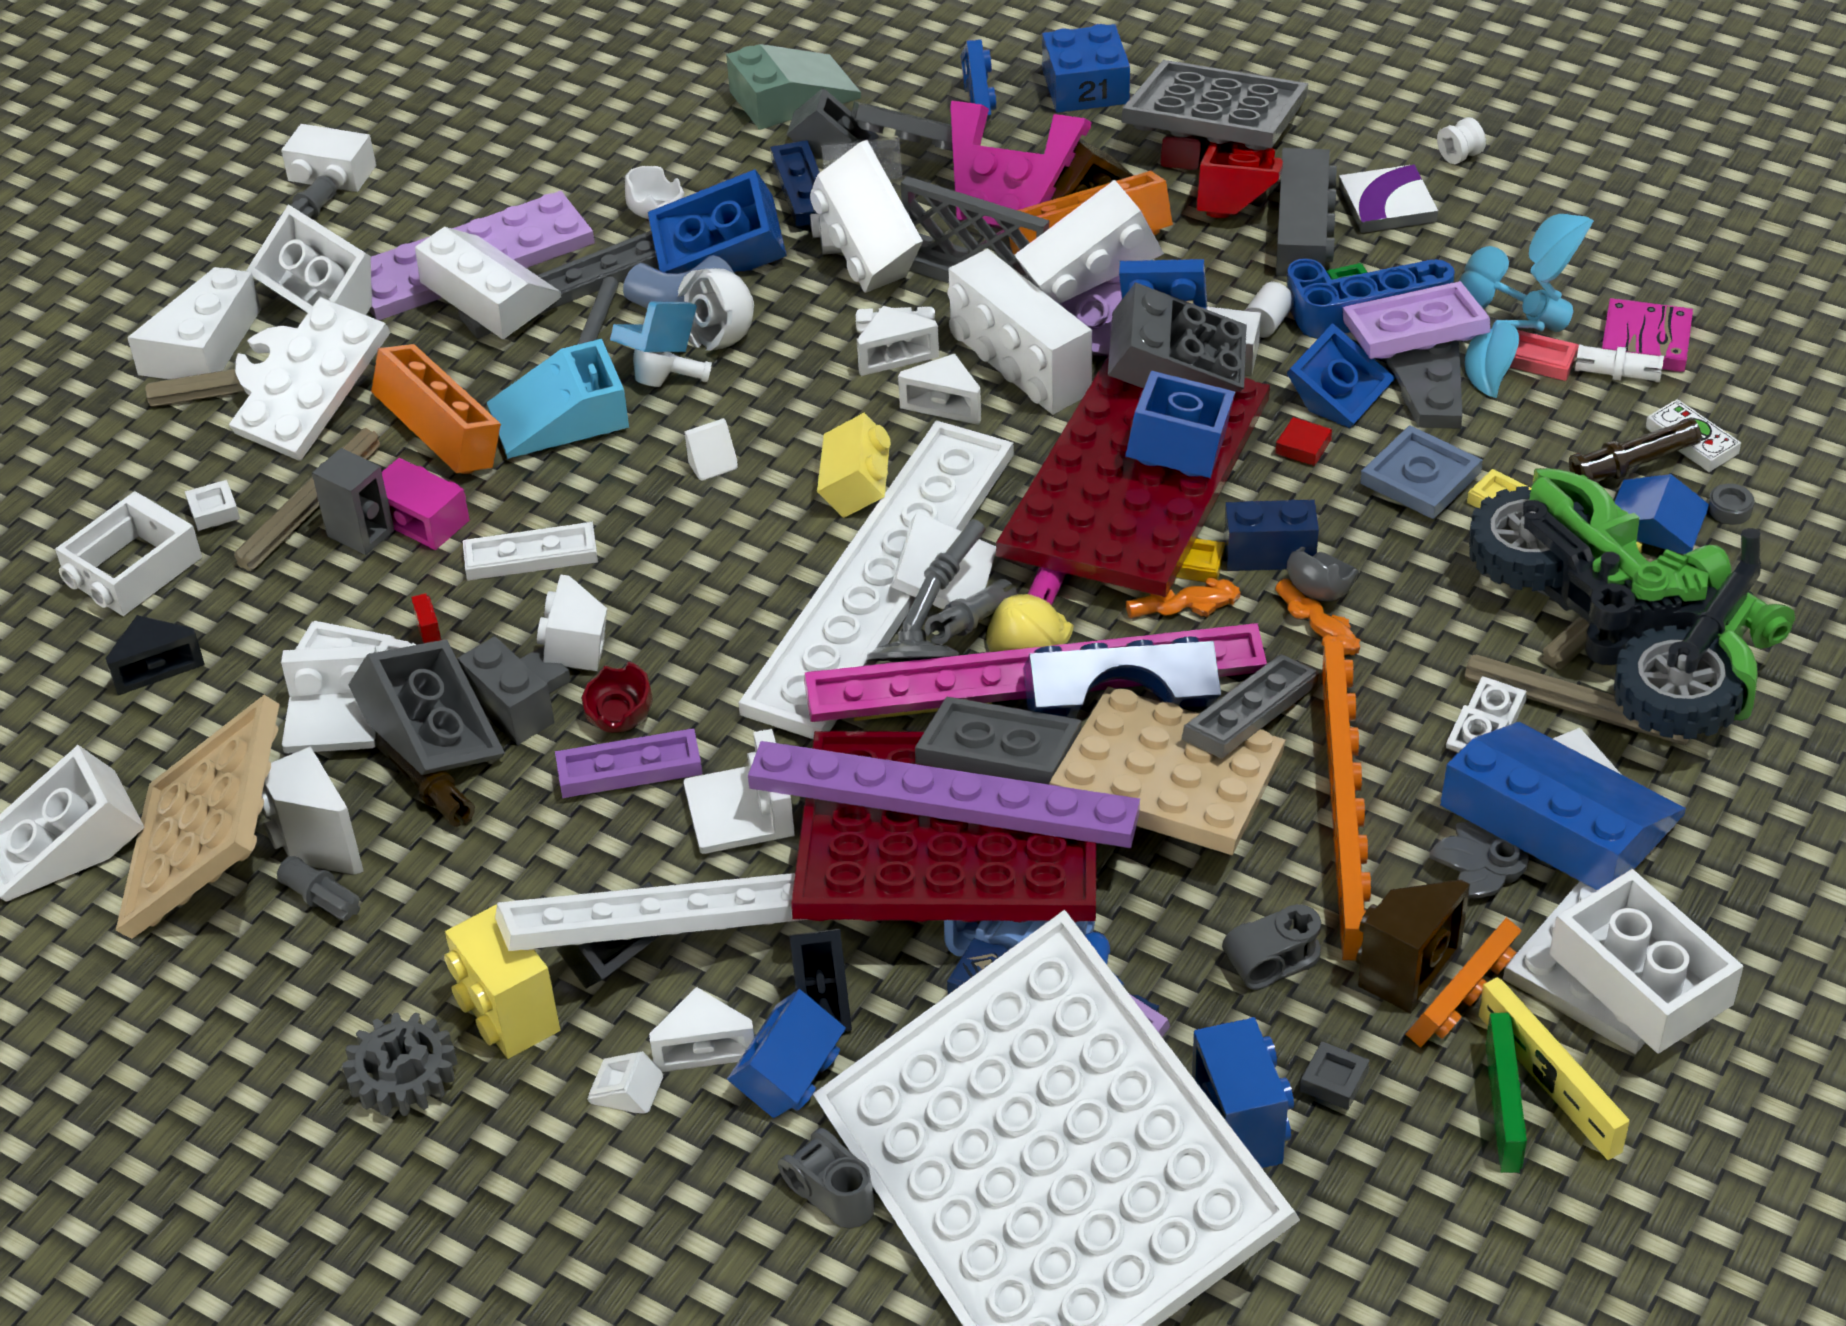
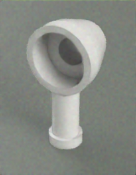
[633,349,712,387]

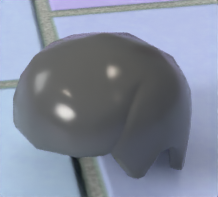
[1287,547,1360,601]

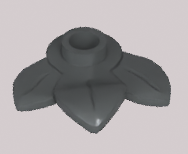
[1429,822,1529,898]

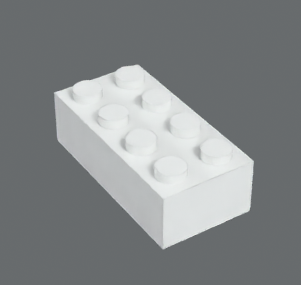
[948,248,1092,415]

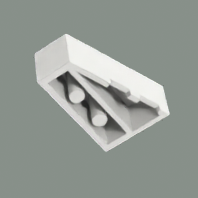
[1015,180,1164,304]
[127,267,261,379]

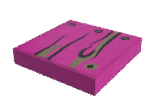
[1602,298,1693,372]

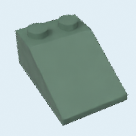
[726,44,861,130]

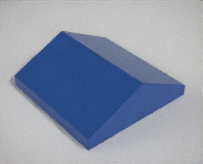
[1287,323,1395,428]
[1614,474,1709,554]

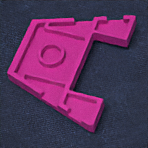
[950,101,1092,229]

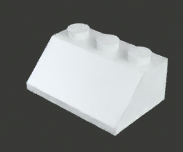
[810,140,923,293]
[246,204,372,315]
[415,227,561,339]

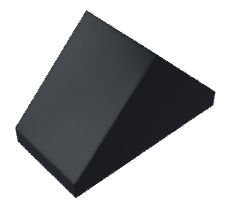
[105,615,205,696]
[789,929,852,1031]

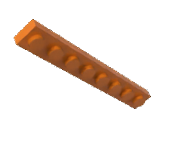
[1322,641,1371,961]

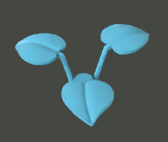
[1459,214,1594,398]

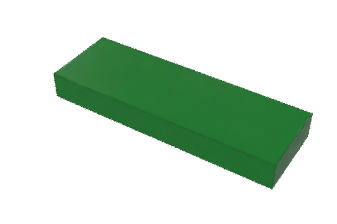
[1485,1013,1527,1173]

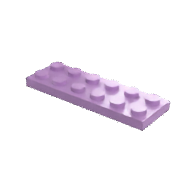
[369,191,595,320]

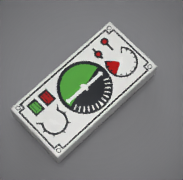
[1645,399,1741,472]

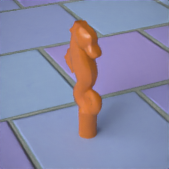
[1126,578,1241,619]
[1275,578,1360,656]

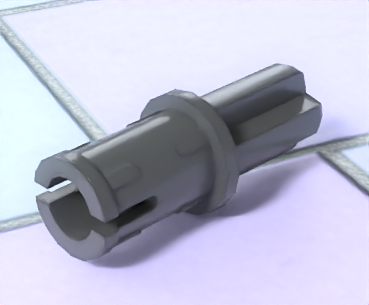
[276,175,337,223]
[277,856,361,921]

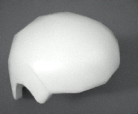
[625,166,684,219]

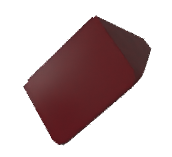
[1160,134,1205,170]

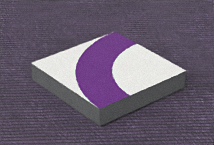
[1339,164,1438,233]

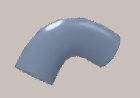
[623,255,734,308]

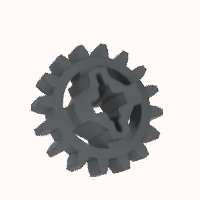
[342,1013,458,1116]

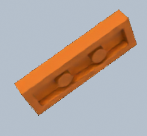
[1405,917,1522,1048]

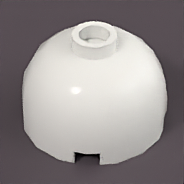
[678,269,754,351]

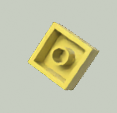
[444,904,561,1059]

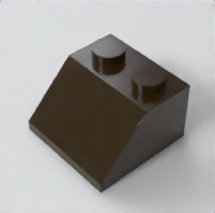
[1356,880,1470,1014]

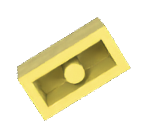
[817,412,891,518]

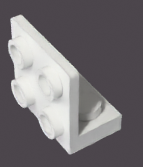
[281,645,378,753]
[684,729,795,854]

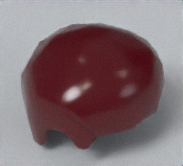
[581,661,653,733]

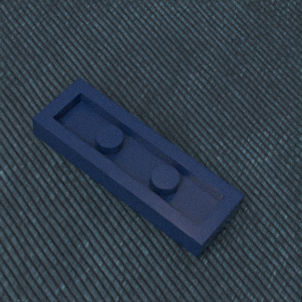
[770,140,820,227]

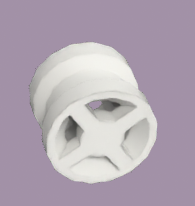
[1437,117,1486,164]

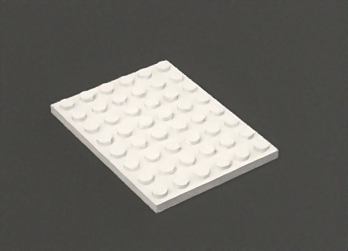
[813,910,1300,1326]

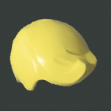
[986,594,1074,652]

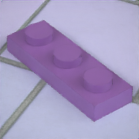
[555,728,703,798]

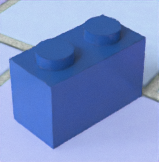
[727,989,846,1118]

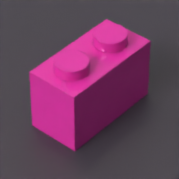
[382,458,470,550]

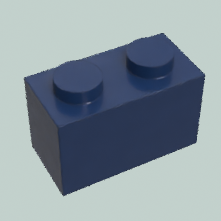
[1224,499,1319,571]

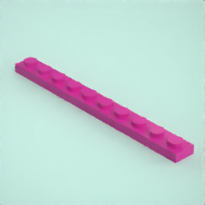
[804,623,1267,722]

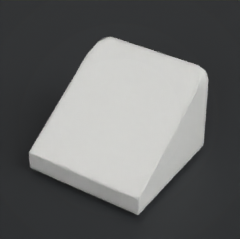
[685,418,738,480]
[587,1051,663,1113]

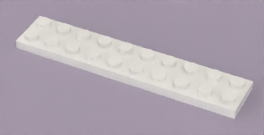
[738,420,1014,739]

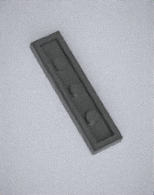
[1182,654,1320,759]

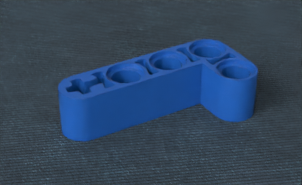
[1286,259,1455,338]

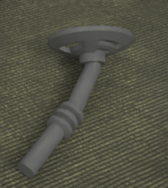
[867,519,985,661]

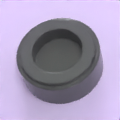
[1708,484,1755,525]

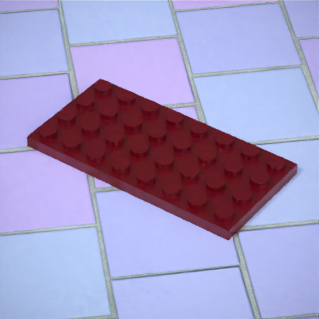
[996,355,1270,597]

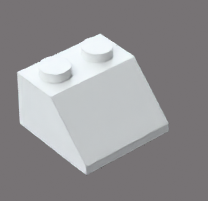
[262,746,363,875]

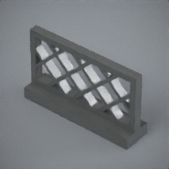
[901,176,1049,284]

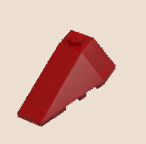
[1197,141,1283,218]

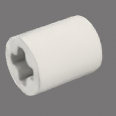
[1244,282,1294,338]

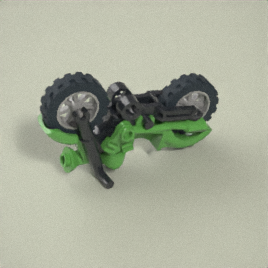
[1469,468,1795,739]

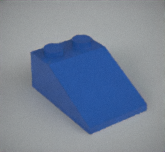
[647,169,787,274]

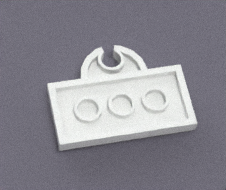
[229,297,391,461]

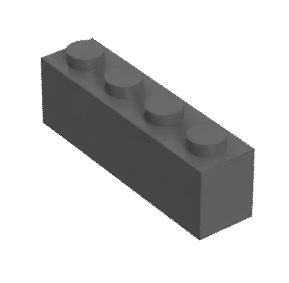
[1276,148,1337,277]

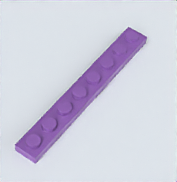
[748,741,1140,848]

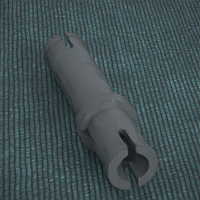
[925,579,1017,644]

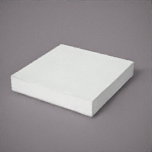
[891,512,996,609]

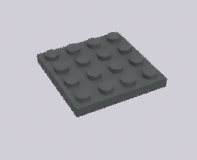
[1121,60,1308,150]

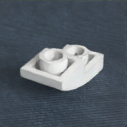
[1446,676,1526,752]

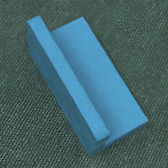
[610,301,697,352]

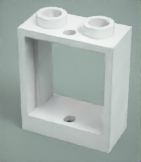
[55,491,202,617]

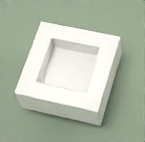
[185,480,240,531]

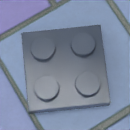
[1360,425,1483,519]

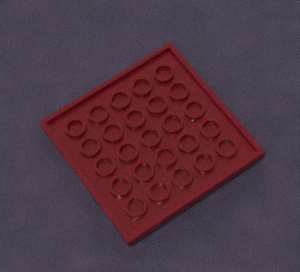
[791,731,1096,923]

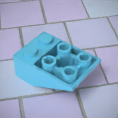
[486,339,629,459]

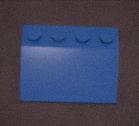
[1440,722,1686,890]

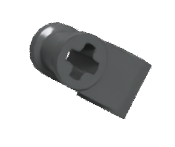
[1222,904,1321,990]
[778,1128,875,1228]

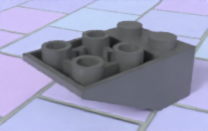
[1108,282,1247,392]

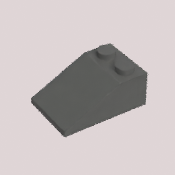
[348,639,505,775]

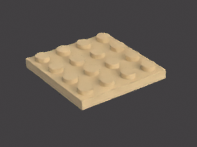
[1049,686,1286,855]
[116,695,279,939]

